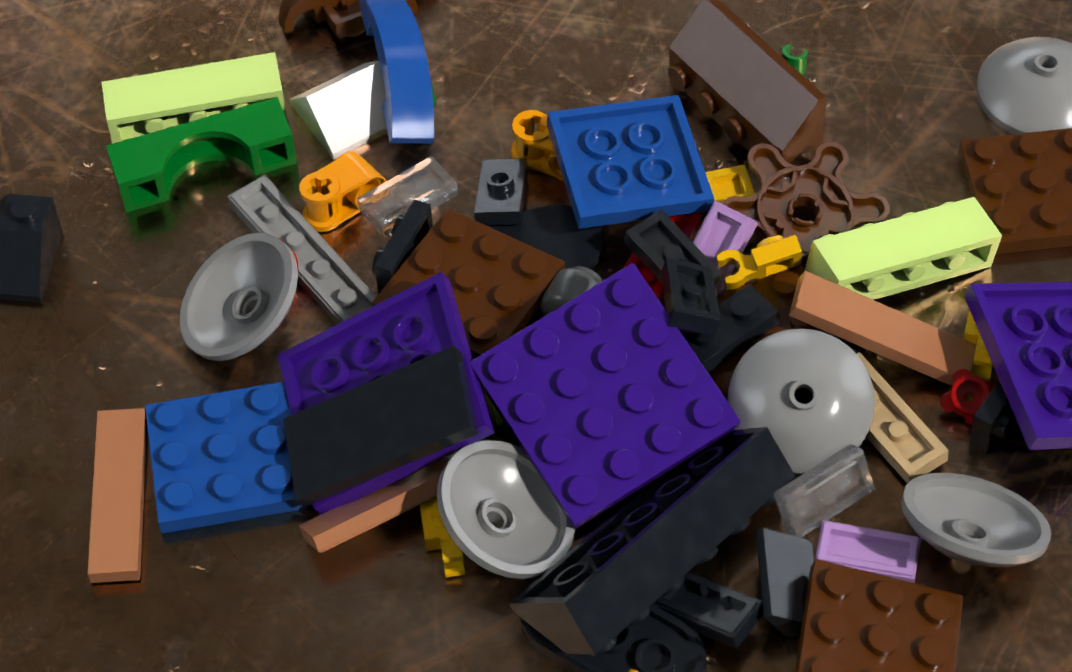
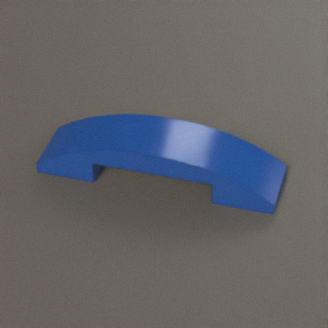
[359,0,434,144]

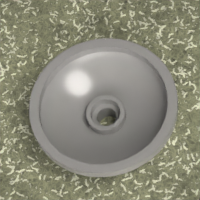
[976,37,1072,134]
[180,233,298,361]
[727,329,875,475]
[437,440,575,579]
[901,473,1051,567]

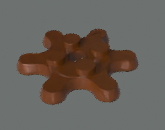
[722,142,890,261]

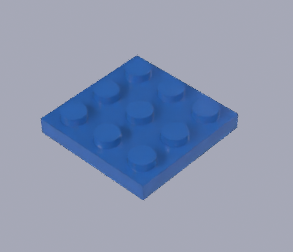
[547,95,714,229]
[145,382,307,534]

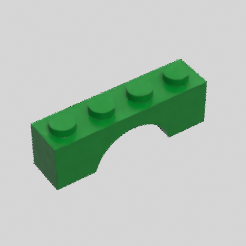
[106,97,297,213]

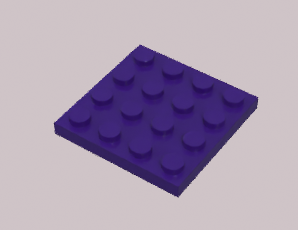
[469,263,741,529]
[278,272,494,514]
[964,282,1072,450]

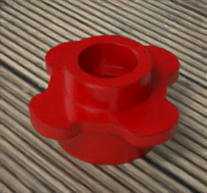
[940,369,995,425]

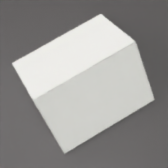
[290,60,388,160]

